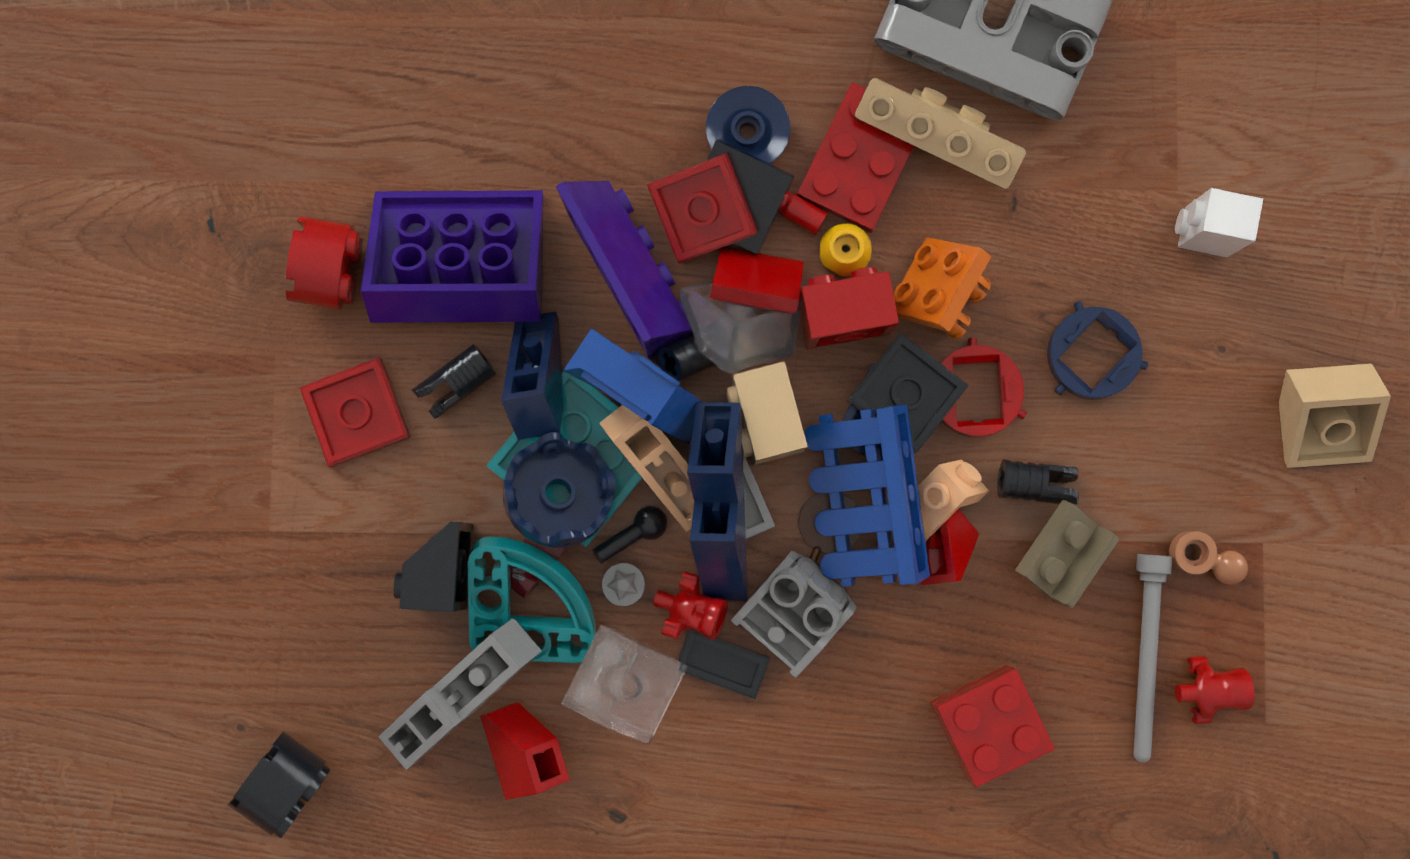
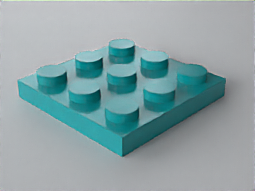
[486,371,643,547]

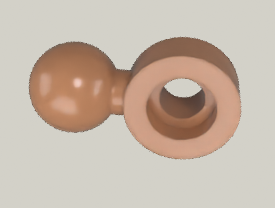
[1169,530,1248,585]

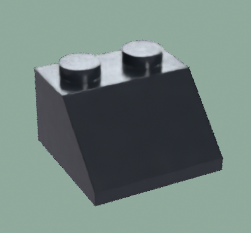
[394,522,473,612]

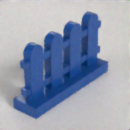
[804,404,930,587]

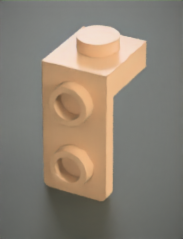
[918,459,989,542]

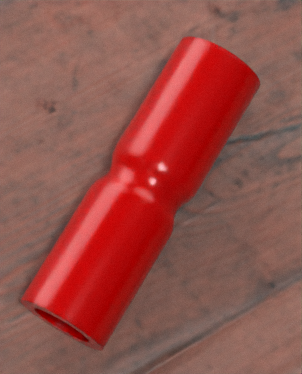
[779,191,828,235]

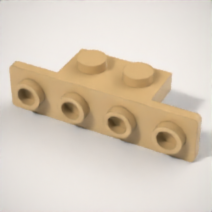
[855,78,1026,189]

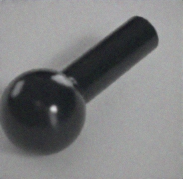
[592,506,667,564]

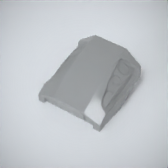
[731,550,857,678]

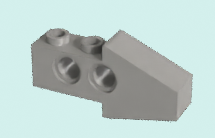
[379,618,542,770]

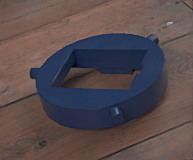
[1047,301,1148,399]

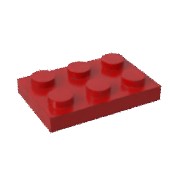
[797,82,914,233]

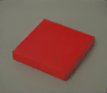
[647,152,758,264]
[710,247,804,314]
[299,357,411,467]

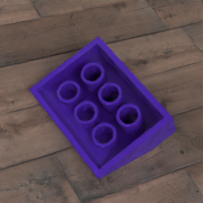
[556,181,696,359]
[361,190,543,323]

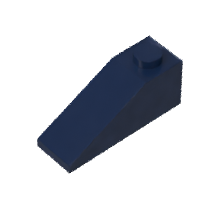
[501,311,563,440]

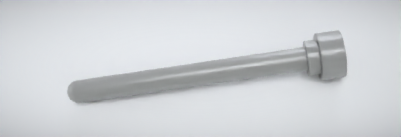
[1133,554,1172,763]

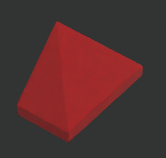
[921,508,980,585]

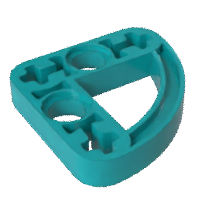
[468,536,597,663]

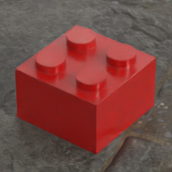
[798,267,899,350]
[930,665,1055,788]

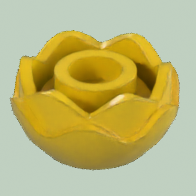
[820,223,872,277]

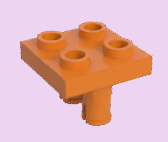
[894,237,992,339]

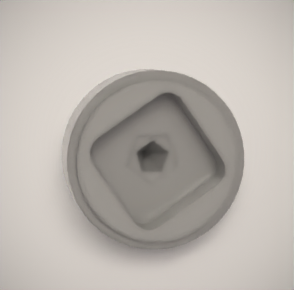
[602,563,645,606]

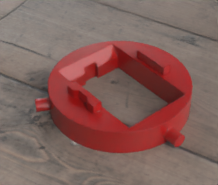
[941,337,1027,437]

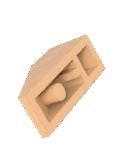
[599,405,694,532]

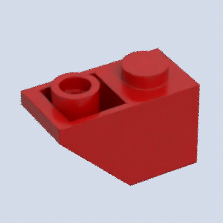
[480,702,570,800]

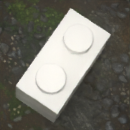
[1175,188,1263,258]

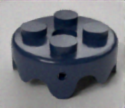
[503,432,616,548]

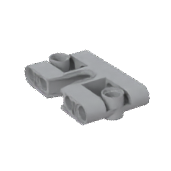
[873,0,1113,120]

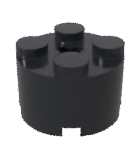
[228,731,331,838]

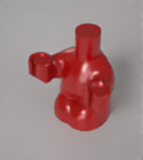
[653,571,728,640]
[1175,656,1255,724]

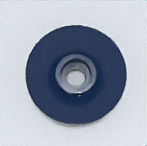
[706,86,790,164]

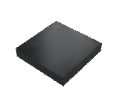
[707,139,795,254]
[846,332,969,454]

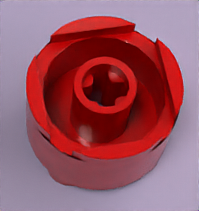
[286,216,363,310]

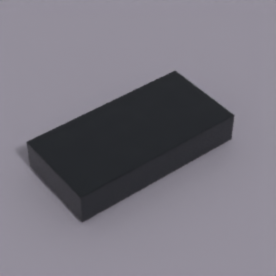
[674,629,770,699]

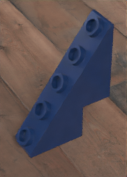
[687,402,748,601]

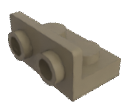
[1015,500,1119,608]

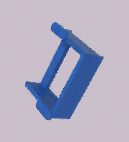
[563,328,703,444]

